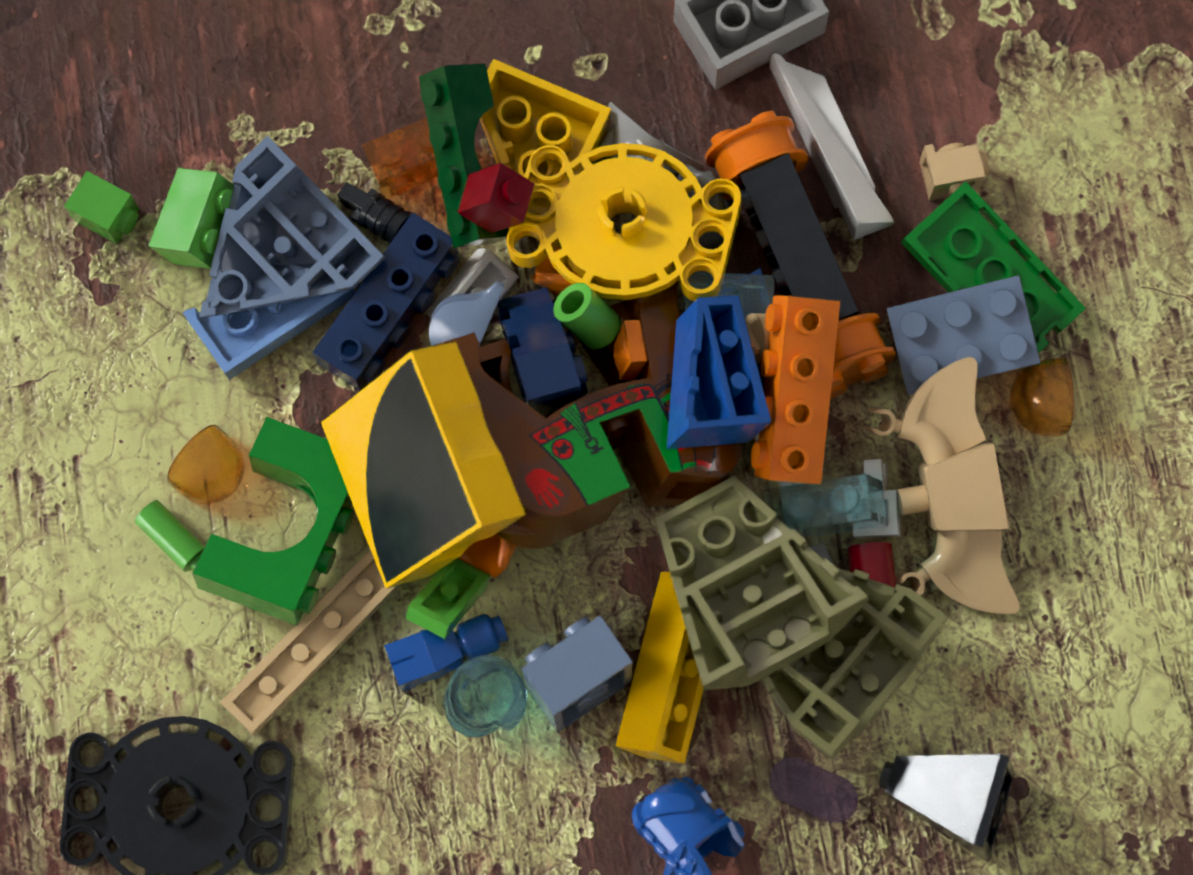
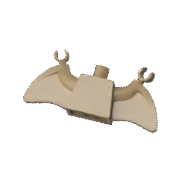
[863,357,1020,614]

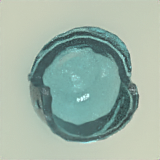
[444,655,527,738]

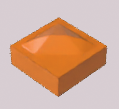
[613,320,648,380]

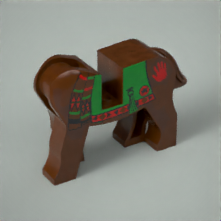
[432,273,743,549]

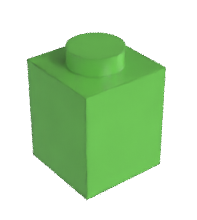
[64,171,139,244]

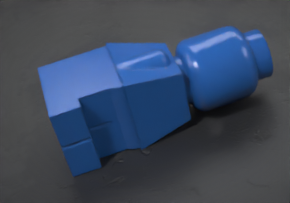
[384,614,508,692]

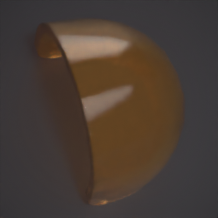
[1010,357,1074,437]
[167,424,245,504]

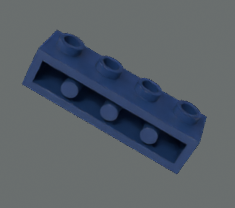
[313,212,460,391]

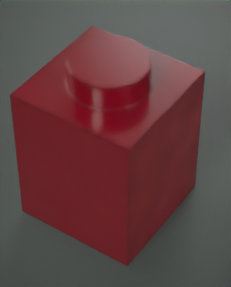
[457,163,535,233]

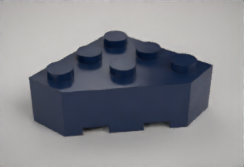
[497,287,588,418]

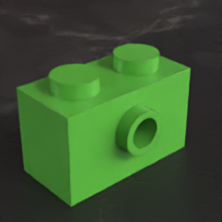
[149,168,234,269]

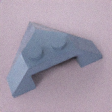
[199,136,385,319]

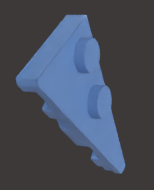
[183,289,355,380]

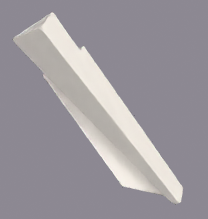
[770,53,894,240]

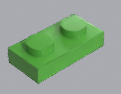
[405,558,490,639]

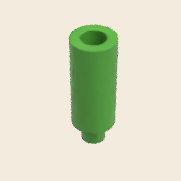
[135,500,205,572]

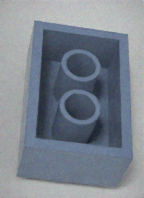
[887,275,1040,395]
[521,615,632,733]

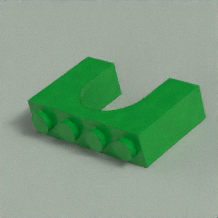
[192,417,354,626]

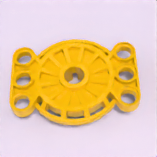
[506,143,741,302]

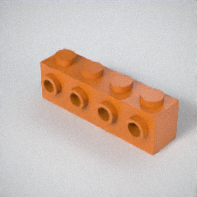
[751,295,840,485]

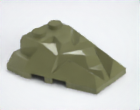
[761,557,948,759]

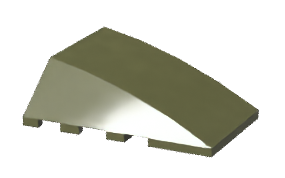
[654,476,869,690]

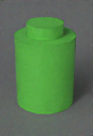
[554,283,621,349]

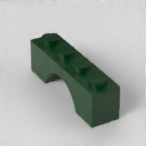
[419,63,509,248]

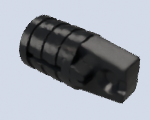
[337,182,412,244]

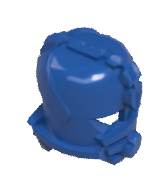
[632,777,745,875]

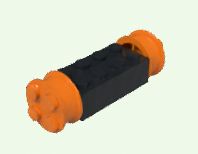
[705,111,896,399]

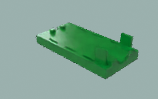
[901,181,1086,369]

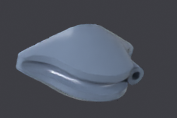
[429,281,505,346]

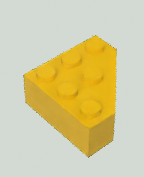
[480,59,611,215]

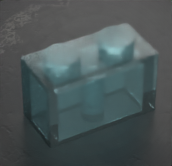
[780,474,887,538]

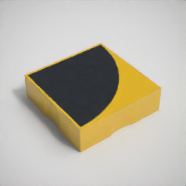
[321,342,526,589]

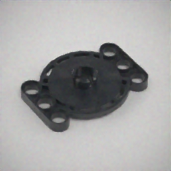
[60,716,295,875]

